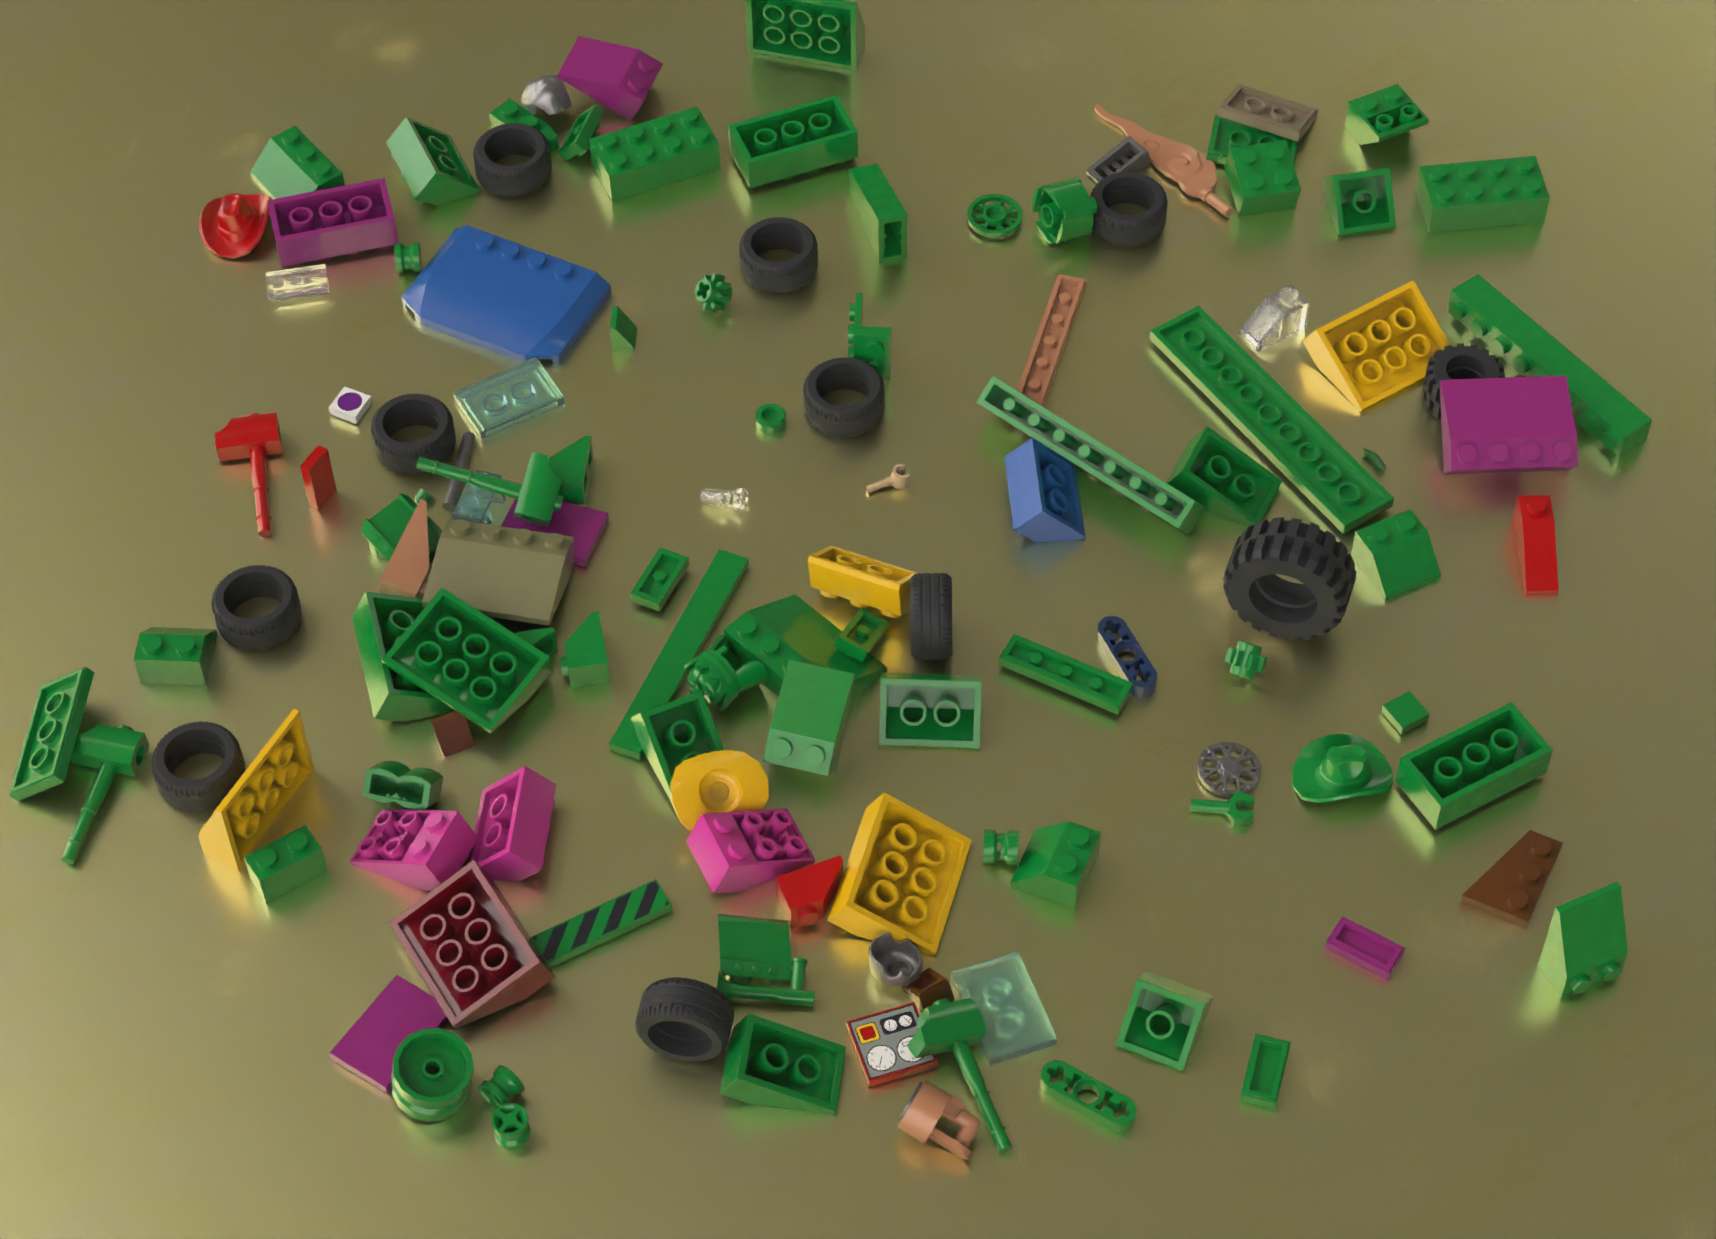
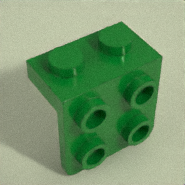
[847,293,891,379]

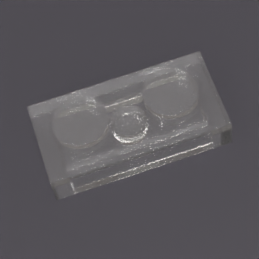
[265,264,329,302]

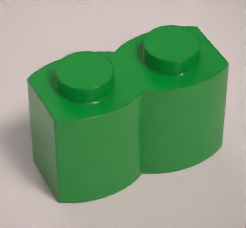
[362,761,443,810]

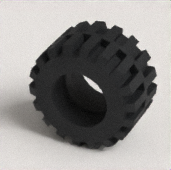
[1422,343,1505,418]

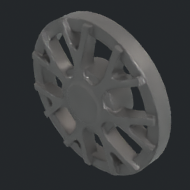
[1197,742,1261,798]

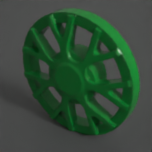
[967,194,1022,238]

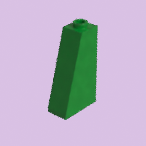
[849,164,907,263]

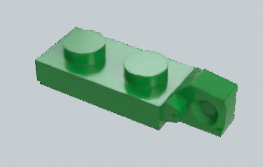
[489,98,559,154]

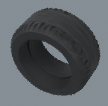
[473,123,552,197]
[1090,172,1168,247]
[739,217,818,294]
[803,357,885,438]
[371,394,456,475]
[212,565,302,651]
[910,573,953,660]
[152,721,245,812]
[635,977,734,1062]

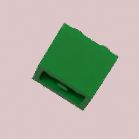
[1345,84,1429,145]

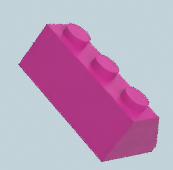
[468,766,557,882]

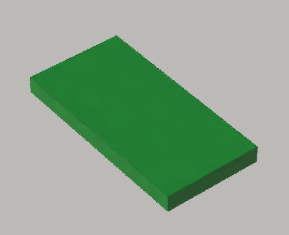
[9,667,95,801]

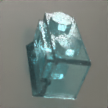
[452,470,506,524]

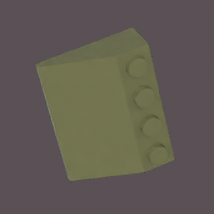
[422,519,574,626]

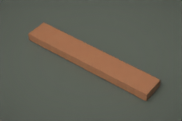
[1017,274,1087,408]

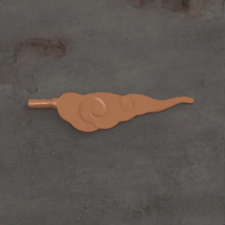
[1095,104,1234,217]

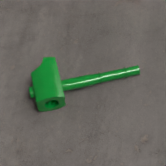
[416,452,564,527]
[61,724,149,865]
[907,998,1012,1153]

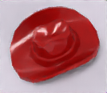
[199,193,272,259]

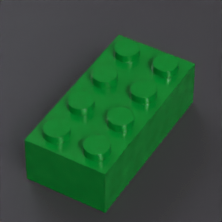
[728,95,858,188]
[589,106,720,202]
[1415,156,1550,233]
[1395,702,1553,830]

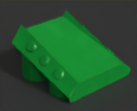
[360,493,443,563]
[718,914,792,985]

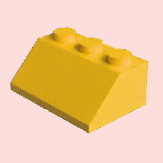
[808,545,917,618]

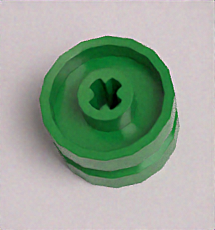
[391,1028,473,1122]

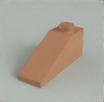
[377,499,429,598]

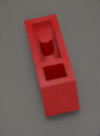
[1512,495,1559,595]

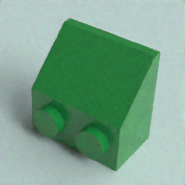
[1323,168,1397,235]
[1351,509,1441,601]
[133,627,218,686]
[1010,821,1101,909]
[1116,971,1213,1071]

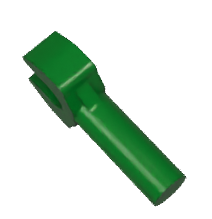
[1190,791,1255,827]

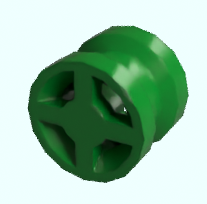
[394,242,422,273]
[478,1065,525,1109]
[491,1103,531,1149]

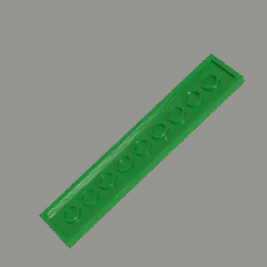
[1150,306,1394,534]

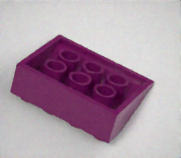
[1440,376,1578,474]

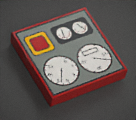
[846,1002,938,1088]

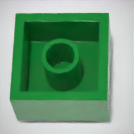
[1224,140,1301,217]

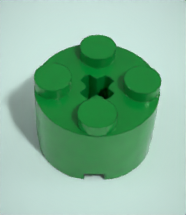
[1032,177,1097,244]

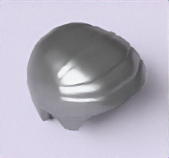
[521,75,572,115]

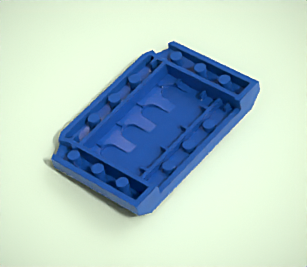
[402,225,611,364]

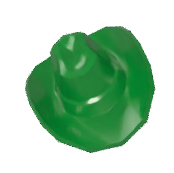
[1292,733,1394,803]

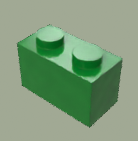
[244,825,328,904]

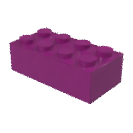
[267,178,399,267]

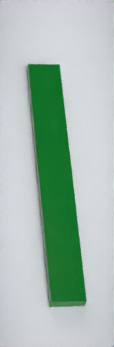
[609,549,749,760]

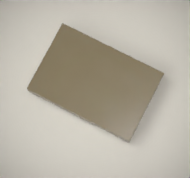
[1217,85,1318,142]

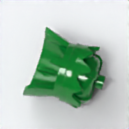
[683,634,768,712]

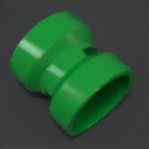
[983,829,1019,865]

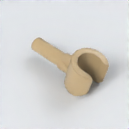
[866,464,910,493]

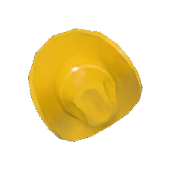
[670,750,769,832]

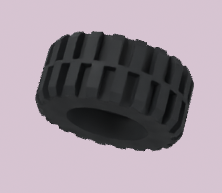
[1223,517,1356,640]

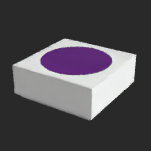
[329,386,372,424]

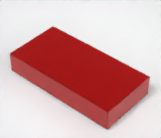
[300,445,337,512]

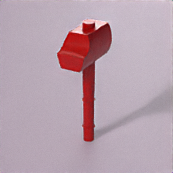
[214,412,282,537]

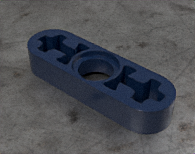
[1097,616,1157,698]

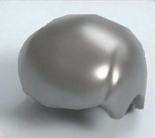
[868,933,923,986]

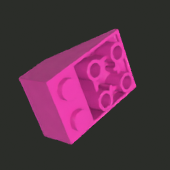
[686,808,815,894]
[350,809,479,891]

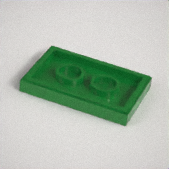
[1206,115,1299,165]

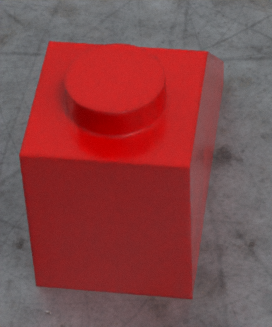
[776,855,844,929]

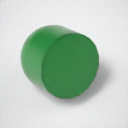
[415,488,433,505]

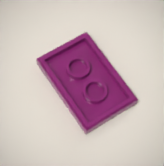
[501,499,609,567]
[330,975,449,1094]

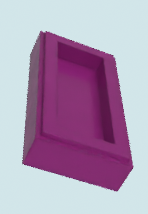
[1325,916,1405,980]

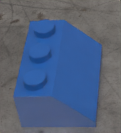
[1005,438,1086,543]

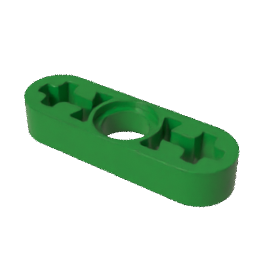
[1040,1060,1137,1133]

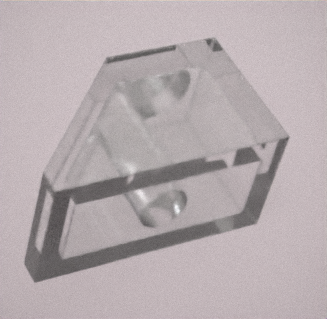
[1239,284,1310,352]

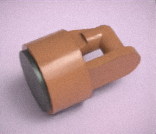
[896,1079,980,1159]

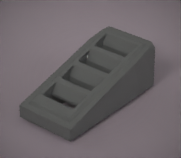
[1086,136,1150,183]

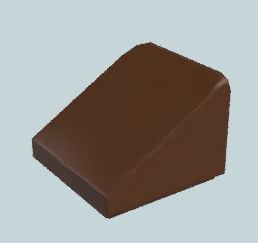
[431,711,474,757]
[902,968,954,1012]

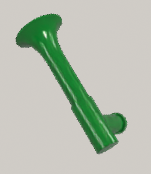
[716,958,815,1007]

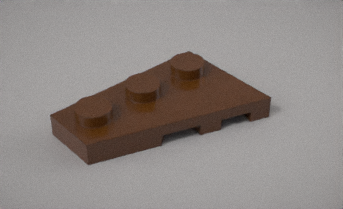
[1460,830,1563,929]

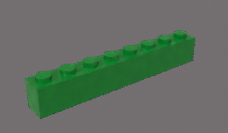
[1447,274,1652,458]
[976,376,1206,535]

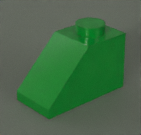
[548,436,594,505]
[559,611,610,689]

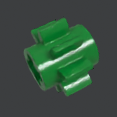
[695,273,732,312]
[1224,640,1267,679]

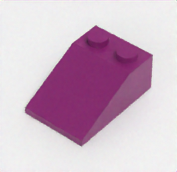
[556,36,663,121]

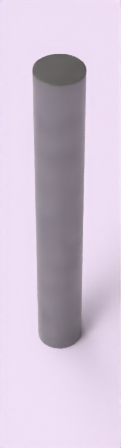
[442,432,475,511]

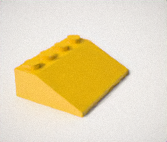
[1302,280,1450,412]
[198,708,315,871]
[827,792,972,956]

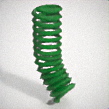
[1363,448,1386,473]

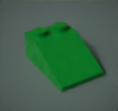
[1166,426,1282,527]
[763,659,856,776]
[631,690,724,803]
[1538,882,1628,997]
[720,1013,846,1114]

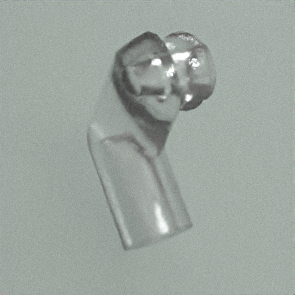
[700,488,749,511]

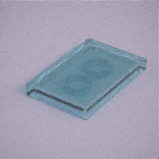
[453,358,565,440]
[951,951,1057,1066]

